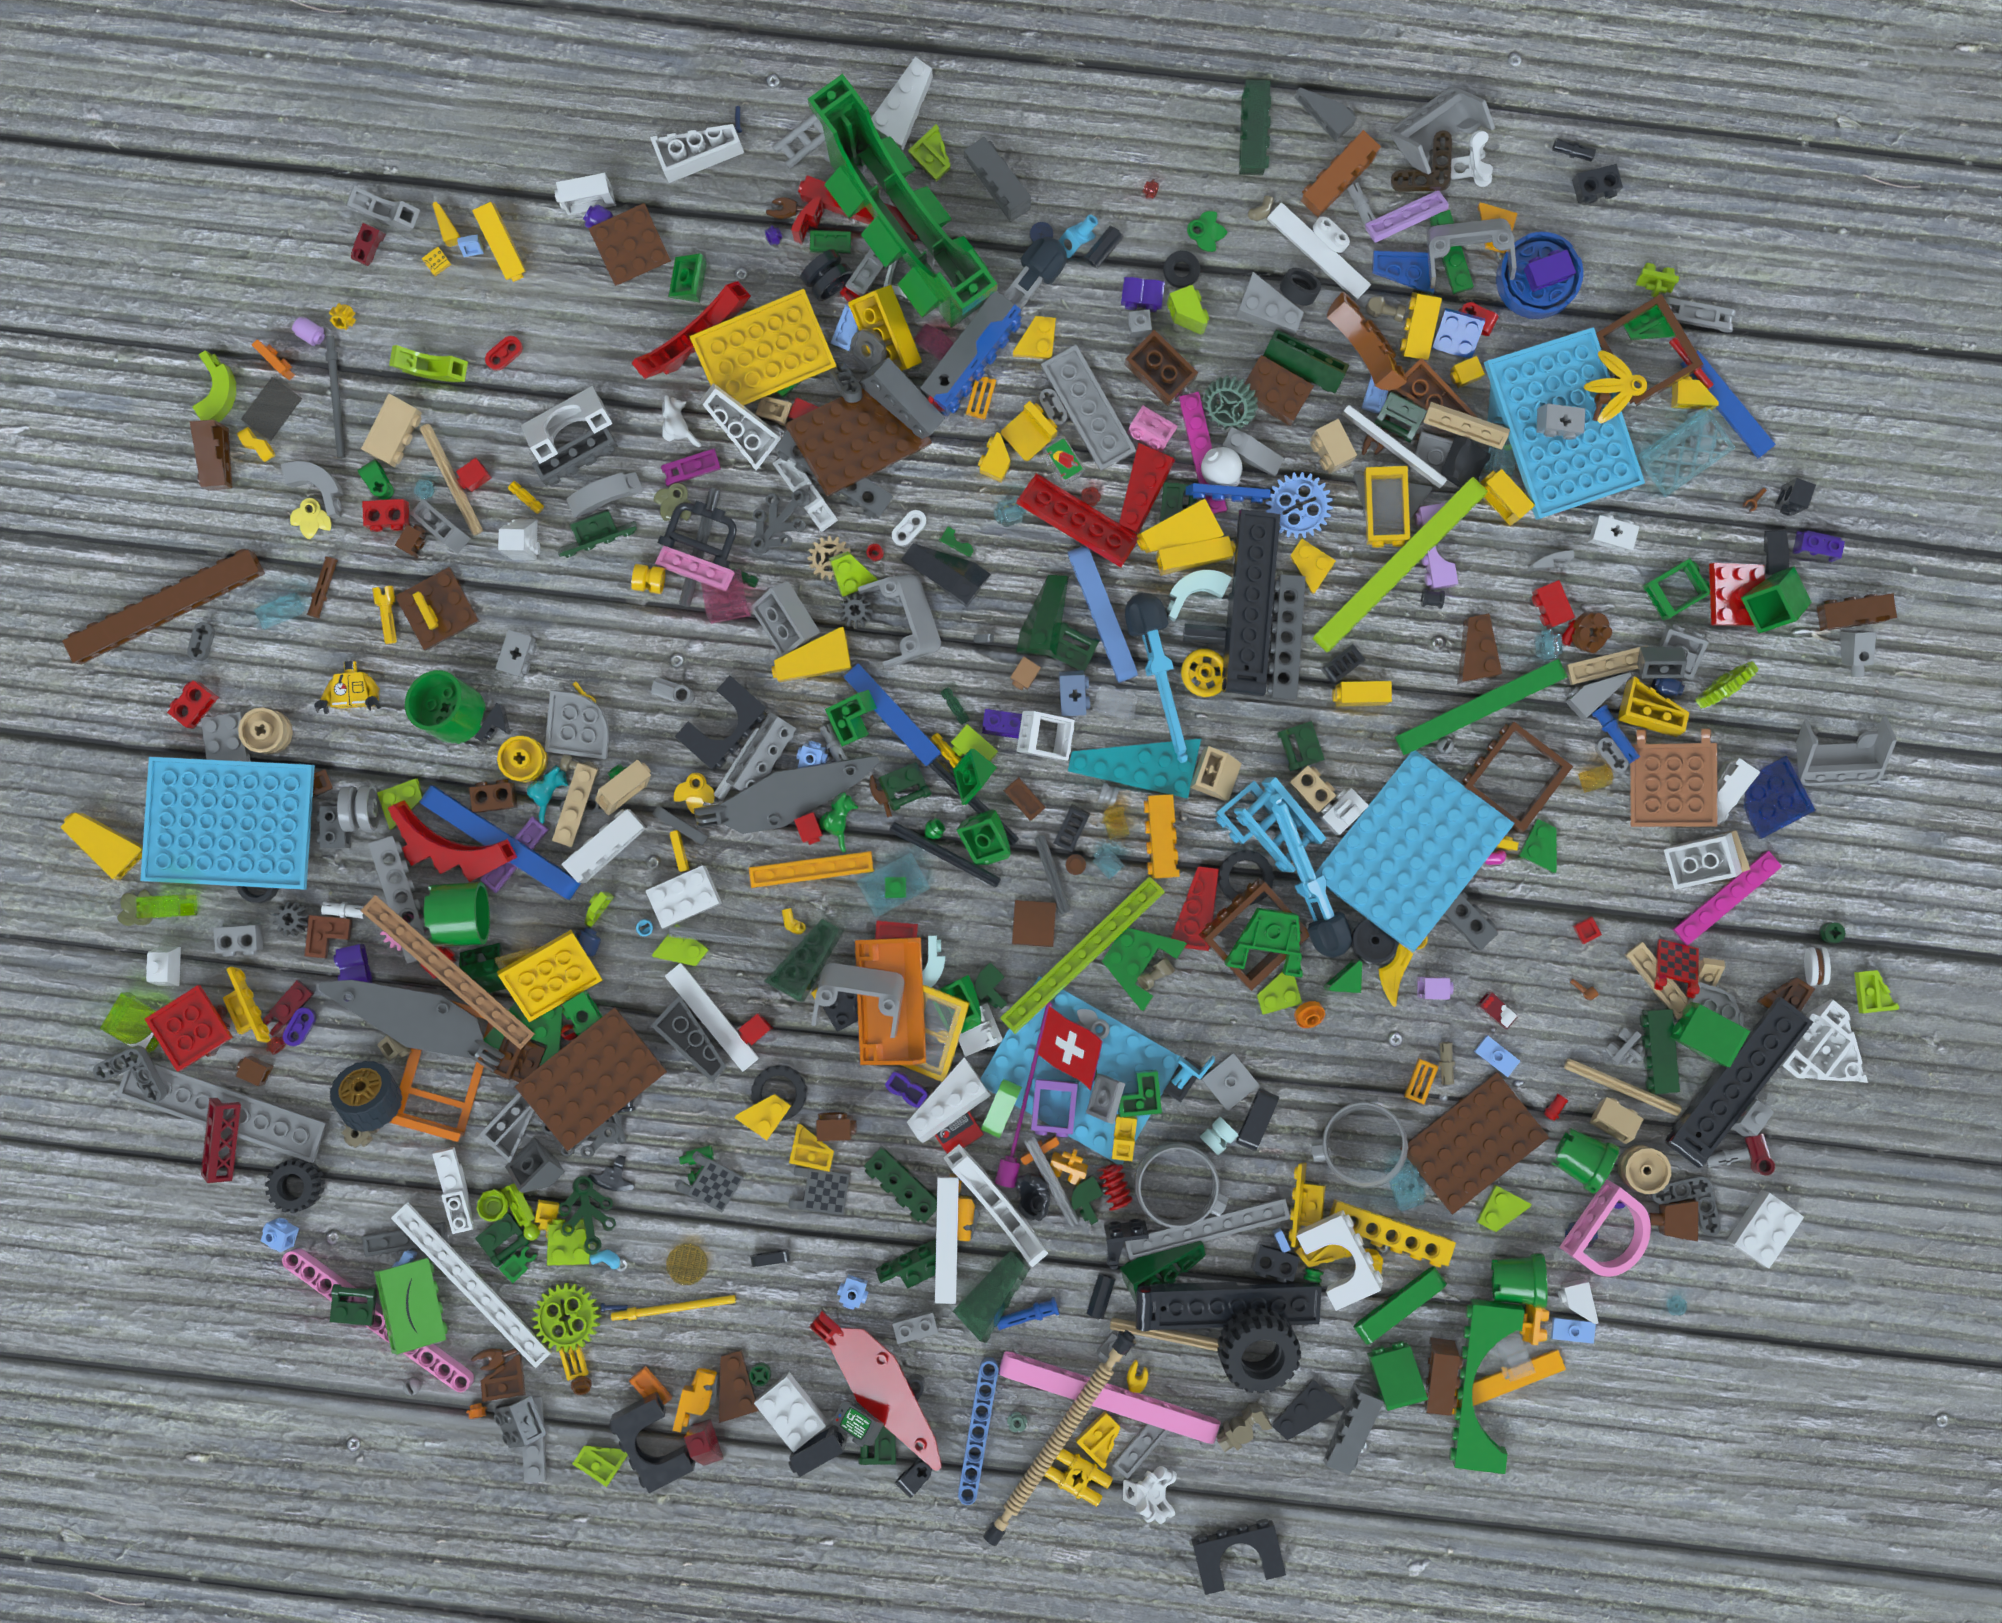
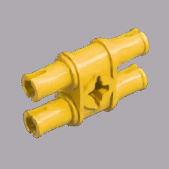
[1044,1449,1113,1507]

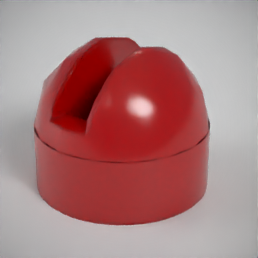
[866,544,884,561]
[561,1024,577,1041]

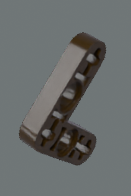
[1391,130,1452,192]

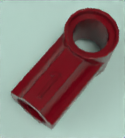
[1744,1133,1775,1176]

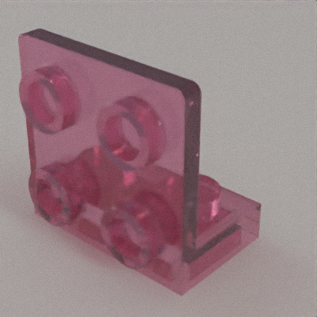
[701,569,751,624]

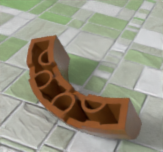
[1327,292,1407,390]

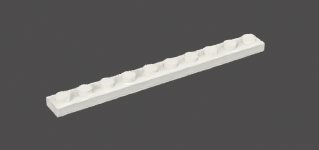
[391,1203,552,1368]

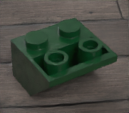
[459,943,507,993]

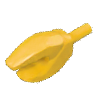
[1127,1359,1148,1394]

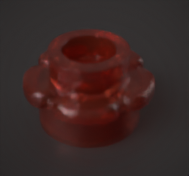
[1143,179,1160,199]
[1081,487,1101,507]
[266,1036,286,1055]

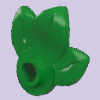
[1187,211,1228,252]

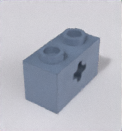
[1059,670,1090,717]

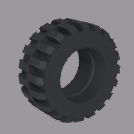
[1217,1308,1301,1394]

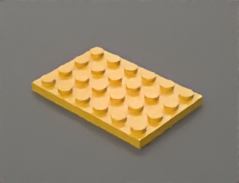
[689,289,837,406]

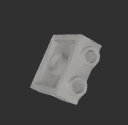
[1659,624,1709,680]

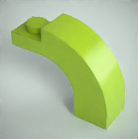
[389,345,468,382]
[192,350,236,422]

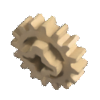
[807,536,851,581]

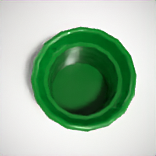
[1550,1128,1619,1194]
[1491,1253,1548,1309]

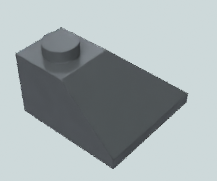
[505,1137,565,1193]

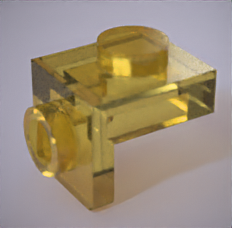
[1578,764,1614,793]
[1102,806,1130,841]

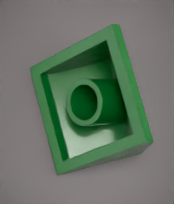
[668,253,707,303]
[953,749,997,805]
[1323,959,1363,993]

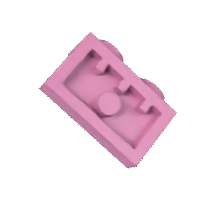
[1127,406,1178,453]

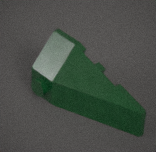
[1016,575,1069,656]
[1120,1241,1206,1304]

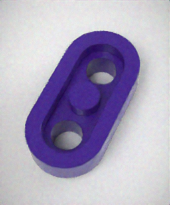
[283,1007,316,1046]

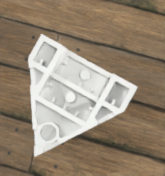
[1781,999,1868,1083]

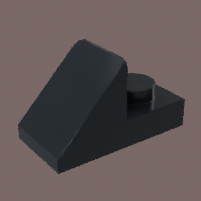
[474,703,511,743]

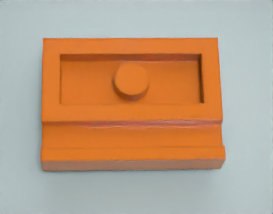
[252,339,295,381]

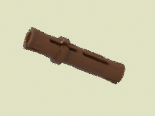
[306,556,338,619]

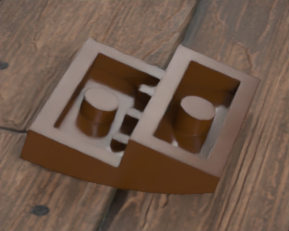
[1012,900,1056,947]
[490,1037,546,1082]

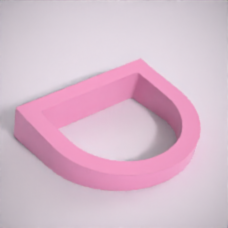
[1559,1179,1651,1277]

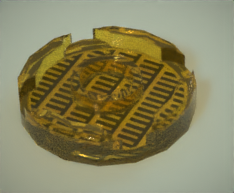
[666,1243,708,1285]

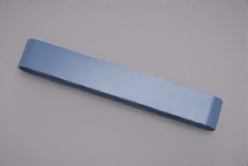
[1068,545,1138,683]
[958,1357,998,1505]

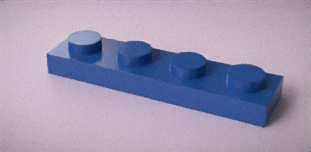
[1186,483,1270,504]

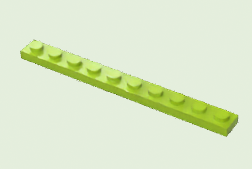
[1000,876,1165,1034]

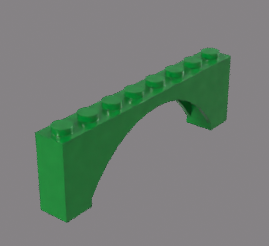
[1449,1299,1524,1474]

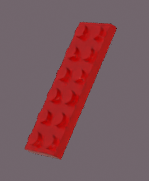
[1016,473,1138,567]

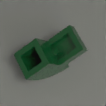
[975,962,1008,1009]
[1071,1174,1103,1225]

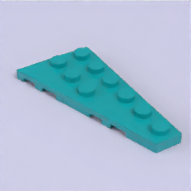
[1067,739,1201,799]

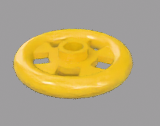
[1181,649,1224,697]

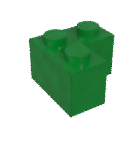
[825,690,877,747]
[1118,1069,1162,1117]

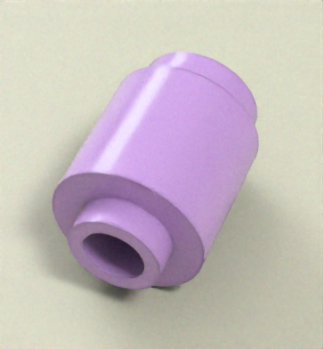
[292,317,325,346]

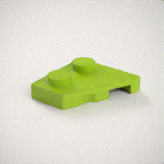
[1854,970,1899,1014]
[1476,1185,1532,1232]
[572,1445,628,1487]

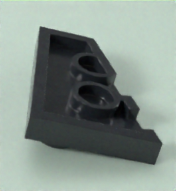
[1271,1379,1345,1441]

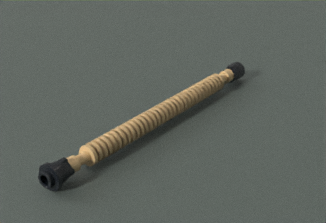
[983,1330,1136,1546]

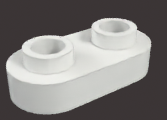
[1313,217,1350,253]
[892,510,926,547]

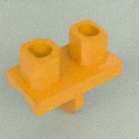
[1050,1148,1088,1185]
[1519,1304,1549,1345]

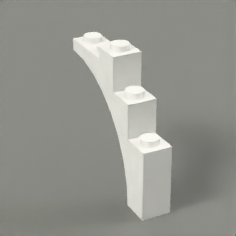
[943,1144,1048,1267]

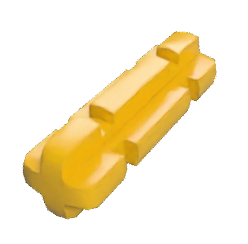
[508,481,544,514]
[930,733,961,768]

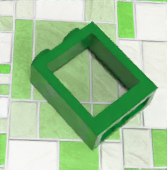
[1642,558,1710,621]

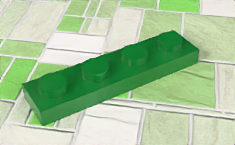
[1429,210,1474,295]

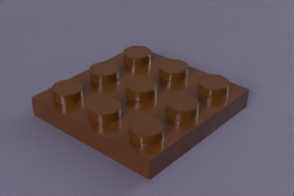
[588,203,671,286]
[395,567,480,651]

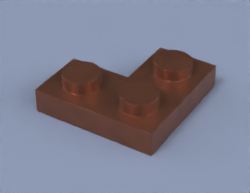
[304,915,352,958]

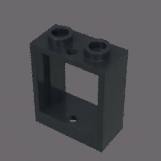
[788,1425,846,1477]

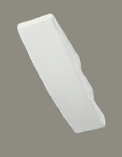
[772,458,838,532]

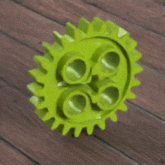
[1695,661,1759,709]
[532,1283,601,1352]

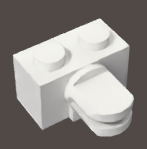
[1320,788,1369,835]

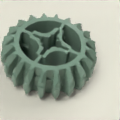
[1202,375,1258,430]

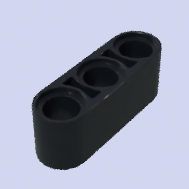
[1236,1088,1279,1151]

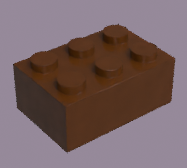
[1124,330,1198,407]
[1244,355,1314,426]

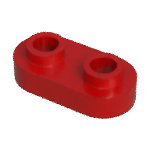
[485,336,523,371]

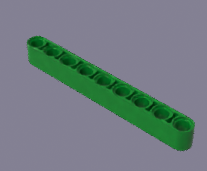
[1395,658,1568,755]

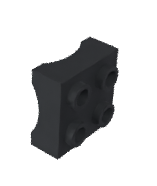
[1441,437,1491,489]

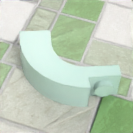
[1166,570,1232,622]
[922,935,946,987]

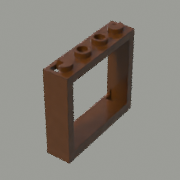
[1596,293,1704,407]
[1461,722,1573,833]
[1198,878,1309,991]

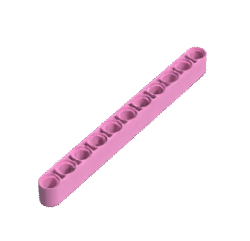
[282,1248,474,1392]
[998,1351,1221,1444]

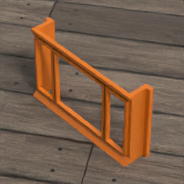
[389,1000,494,1142]

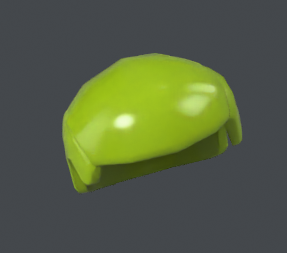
[477,1189,509,1222]

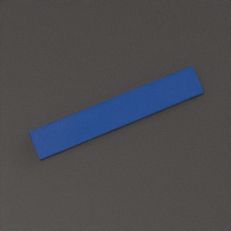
[1680,350,1776,459]
[844,663,941,767]

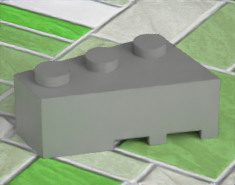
[1236,272,1304,337]
[479,1092,535,1163]

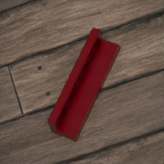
[201,1097,241,1183]

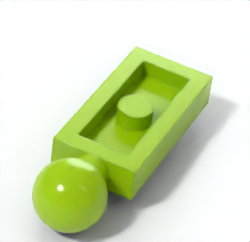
[501,1183,540,1240]

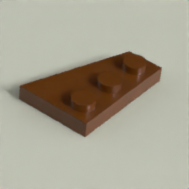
[719,1349,759,1423]

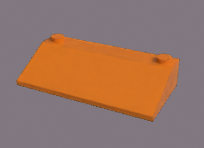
[855,938,926,1065]

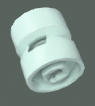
[1199,1116,1239,1156]

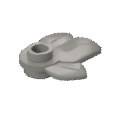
[1076,1009,1110,1040]

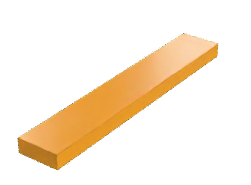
[749,851,874,888]
[1452,1349,1566,1414]

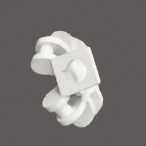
[1451,130,1493,187]
[1123,1466,1177,1524]

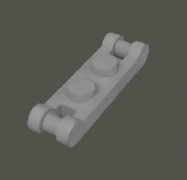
[1665,298,1736,332]

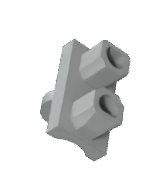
[1605,1027,1643,1066]

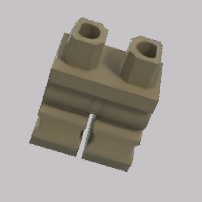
[1217,1401,1273,1452]

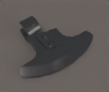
[588,1155,635,1191]

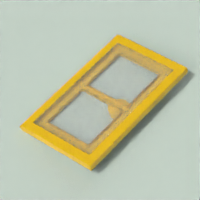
[901,984,970,1082]

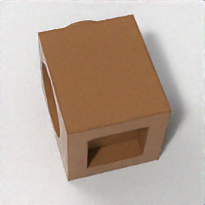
[1010,657,1041,691]

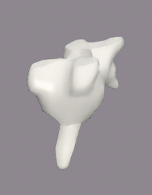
[662,395,702,447]

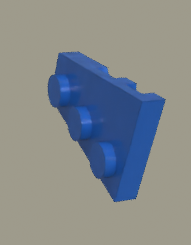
[1372,251,1434,295]

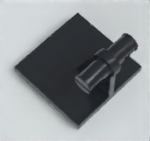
[1104,1219,1149,1270]

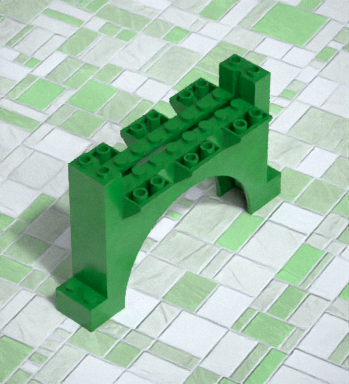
[808,73,997,328]

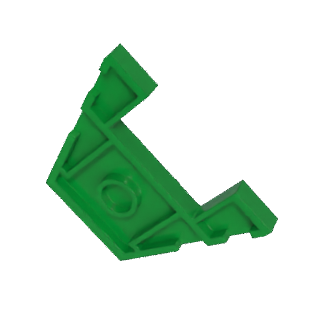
[1224,908,1303,978]
[1102,928,1187,1012]
[484,1002,564,1066]

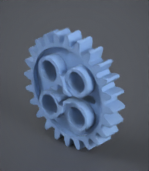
[1266,472,1333,539]

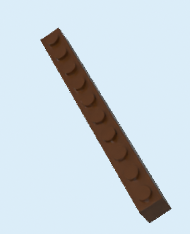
[62,549,265,665]

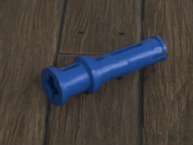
[1591,704,1641,764]
[996,1297,1060,1331]

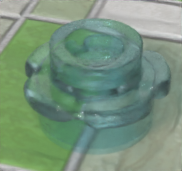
[414,479,434,499]
[1666,1295,1687,1316]

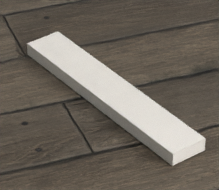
[1267,202,1371,301]
[1342,405,1447,488]
[665,963,759,1072]
[935,1177,959,1304]

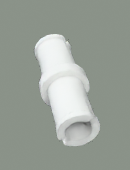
[321,902,365,919]

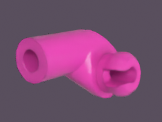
[1484,850,1506,865]

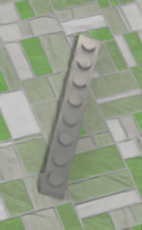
[1125,1198,1291,1260]

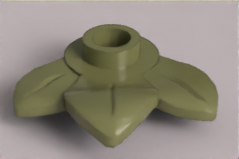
[653,483,692,521]
[117,889,154,926]

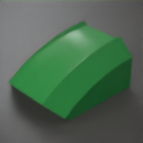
[956,809,1011,865]
[932,975,981,1033]

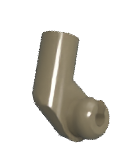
[1248,196,1274,221]

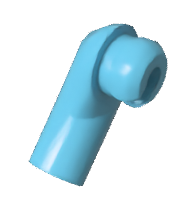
[590,1249,621,1269]

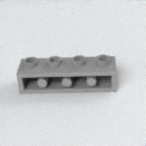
[726,712,796,791]

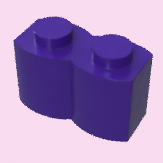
[1121,277,1165,312]
[334,944,372,983]
[885,1070,928,1108]

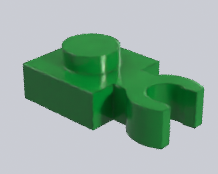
[499,1246,537,1284]

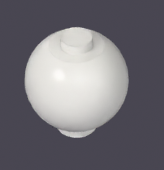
[1201,447,1242,487]

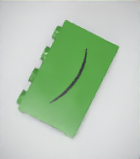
[374,1257,447,1355]

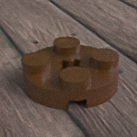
[1572,611,1612,653]

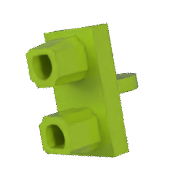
[1636,263,1679,297]

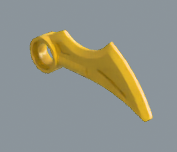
[1378,936,1428,1007]

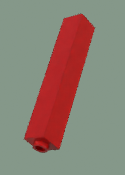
[798,175,918,241]

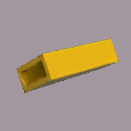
[472,202,527,282]
[1137,499,1224,553]
[1156,536,1236,576]
[771,627,852,683]
[60,812,143,880]

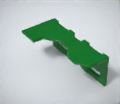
[939,527,974,558]

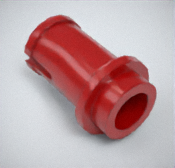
[1558,619,1576,647]
[1544,1093,1568,1121]

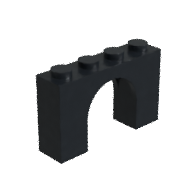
[675,675,769,770]
[609,1392,696,1493]
[1191,1519,1286,1595]

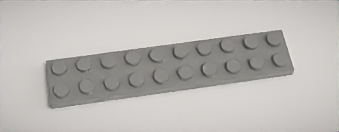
[117,1056,328,1163]

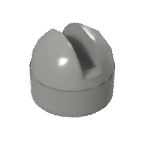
[1436,737,1454,754]
[403,1378,421,1396]

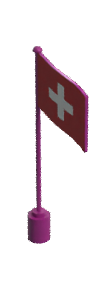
[995,1002,1103,1188]

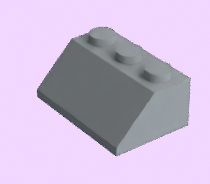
[750,581,821,657]

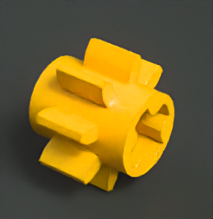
[329,303,356,330]

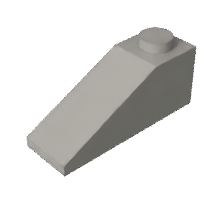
[1222,427,1284,477]
[410,499,471,554]
[1565,673,1632,719]

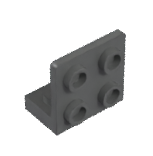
[494,1396,547,1448]

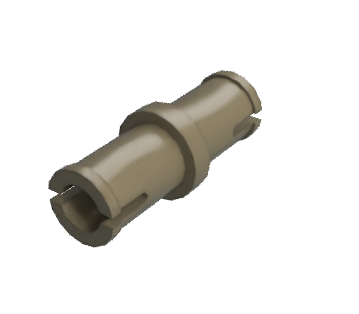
[1438,1042,1455,1085]

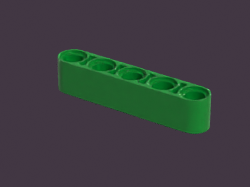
[1353,1266,1447,1345]

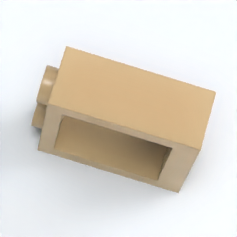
[595,760,651,816]

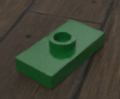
[810,230,852,254]

